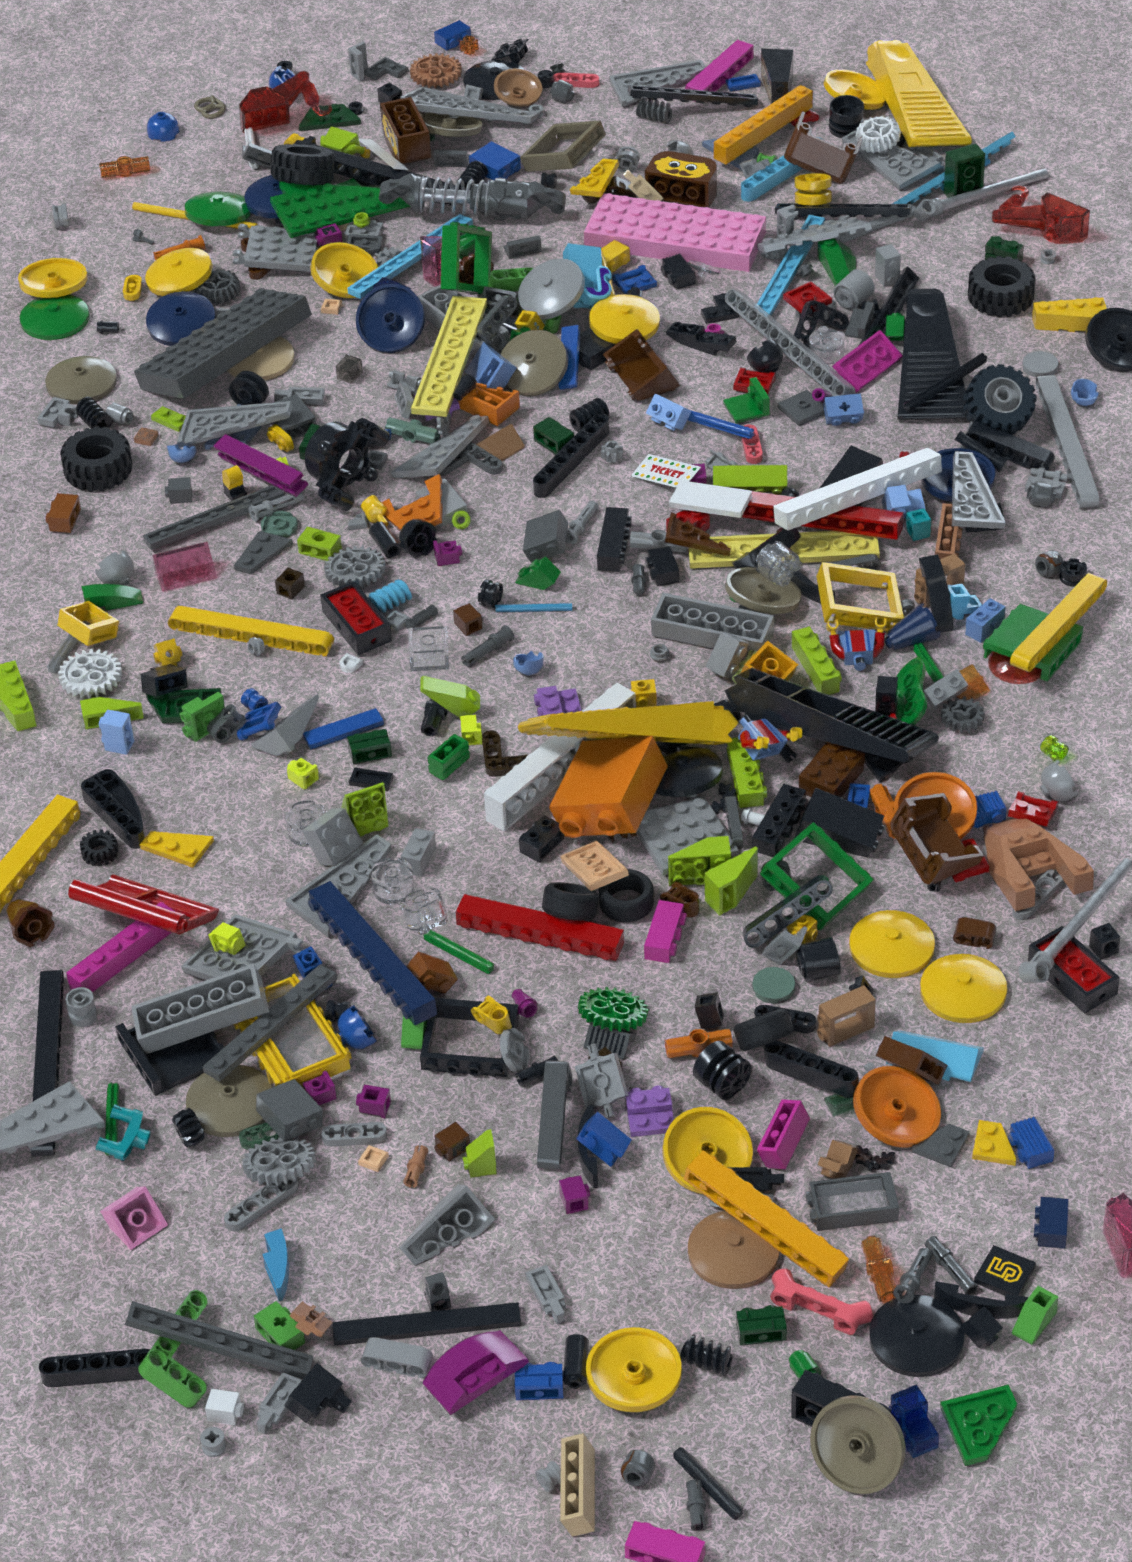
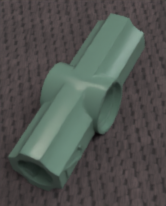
[385,417,441,444]

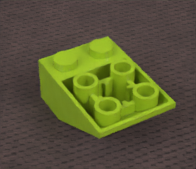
[341,782,389,837]
[668,836,731,886]
[704,846,758,916]

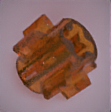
[460,35,479,55]

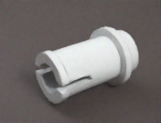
[741,808,765,826]

